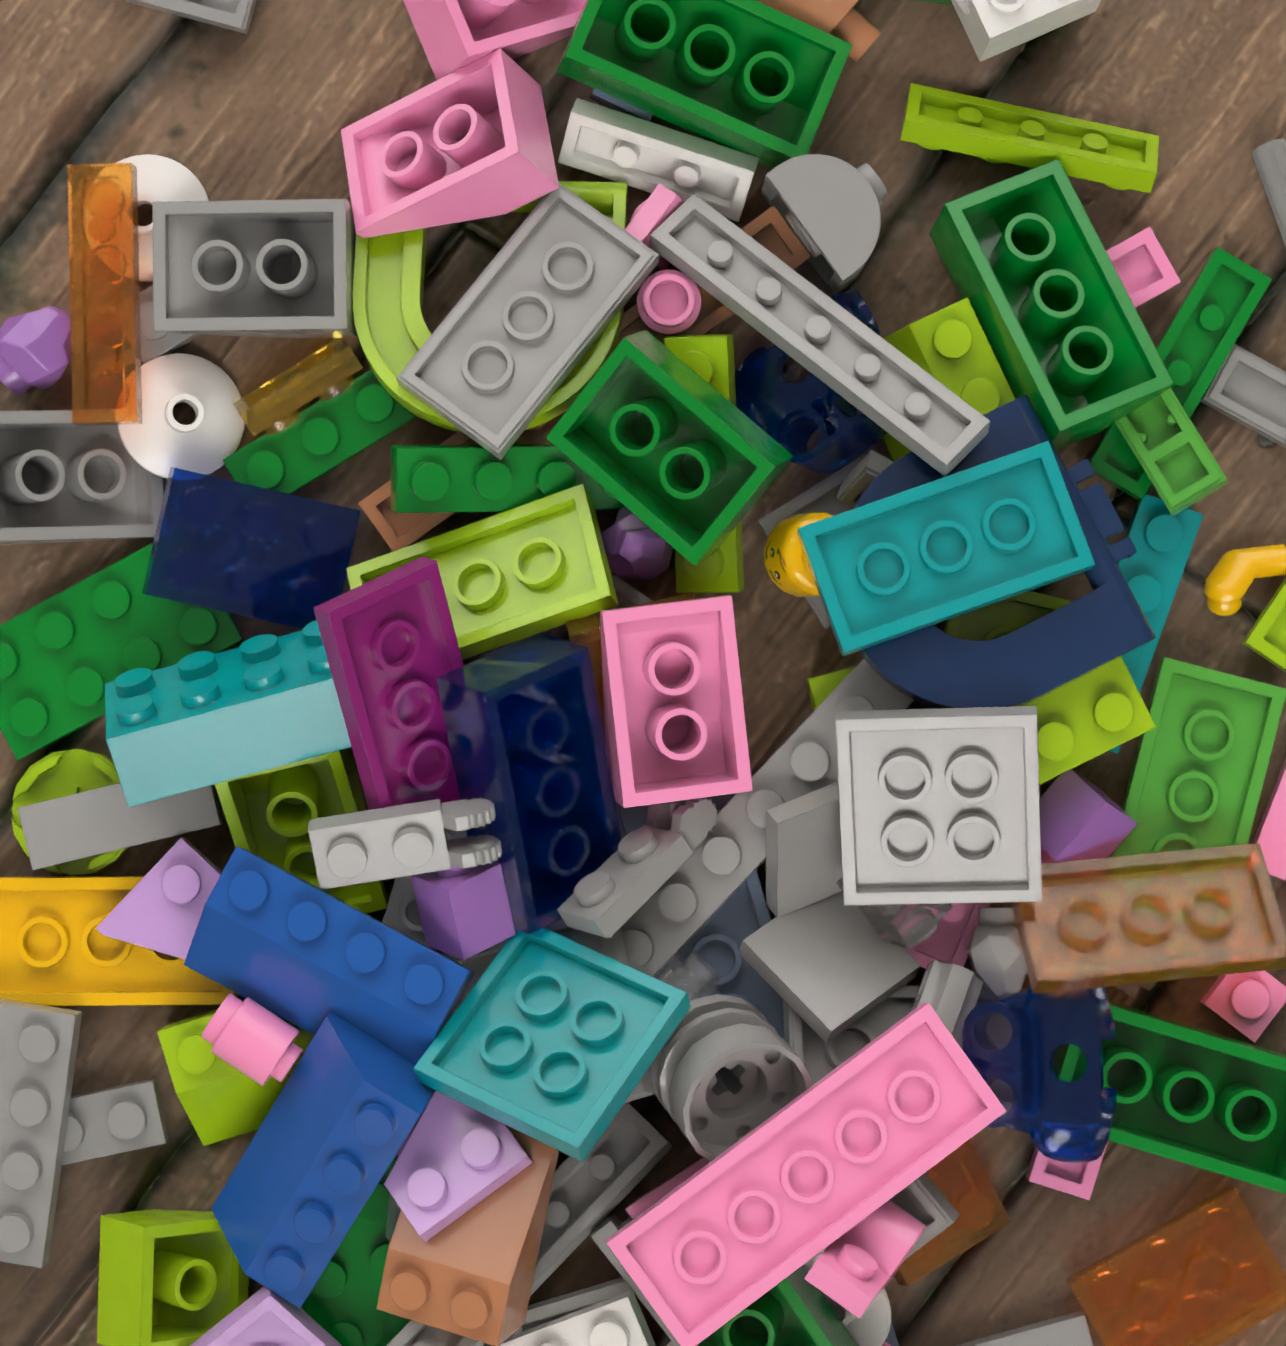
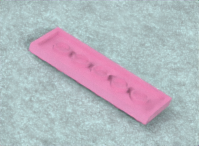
[605,1003,1006,1346]

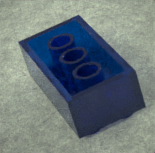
[436,633,622,935]

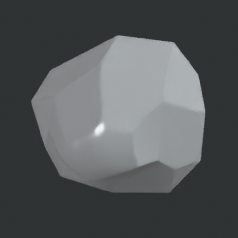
[967,908,1046,1001]

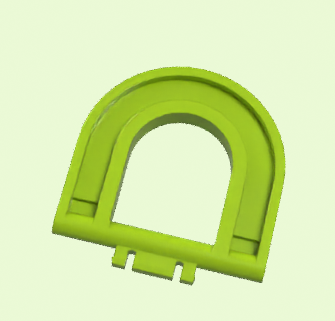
[352,181,628,433]

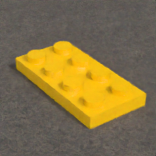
[0,876,238,1006]

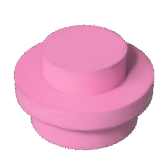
[637,270,701,335]

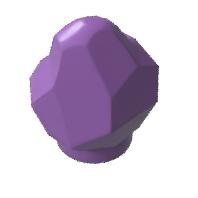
[0,306,75,396]
[601,506,673,581]

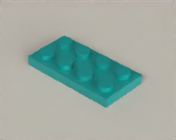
[797,441,1095,657]

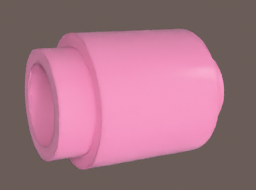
[201,993,303,1086]

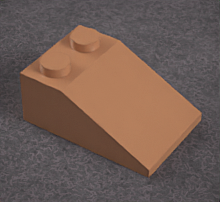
[377,1125,559,1346]

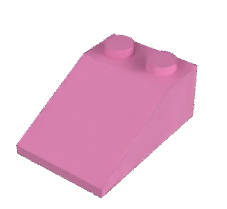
[403,0,586,80]
[341,48,559,238]
[600,595,753,808]

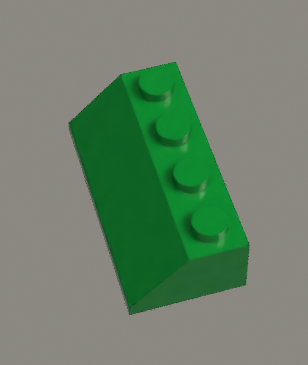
[556,0,852,169]
[929,159,1174,450]

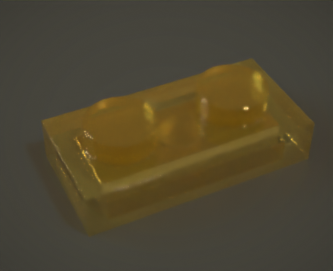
[233,338,363,436]

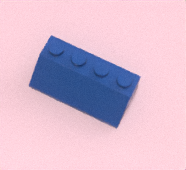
[184,846,475,1064]
[211,1011,436,1308]

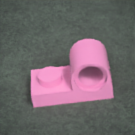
[804,1200,926,1319]

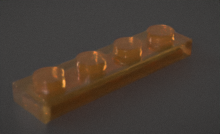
[67,163,142,426]

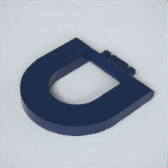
[854,395,1156,708]

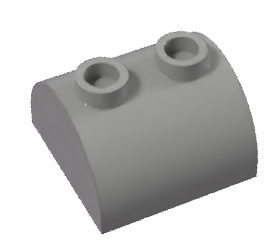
[761,154,888,296]

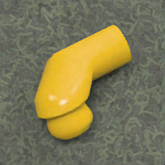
[1204,544,1286,616]

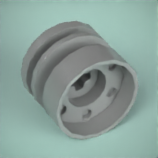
[649,994,812,1161]

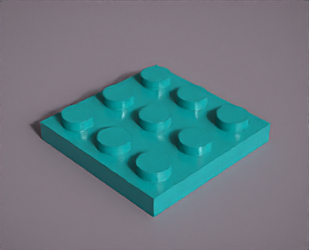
[413,919,691,1162]

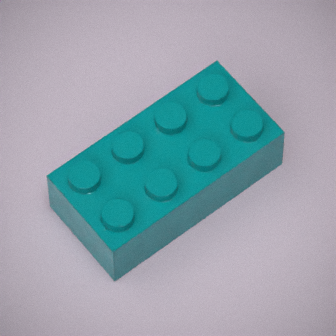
[105,620,351,807]

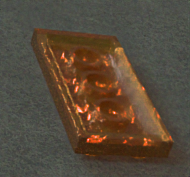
[1011,843,1286,994]

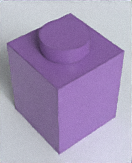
[1039,769,1138,882]
[411,861,516,960]

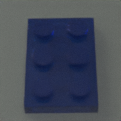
[142,467,361,628]

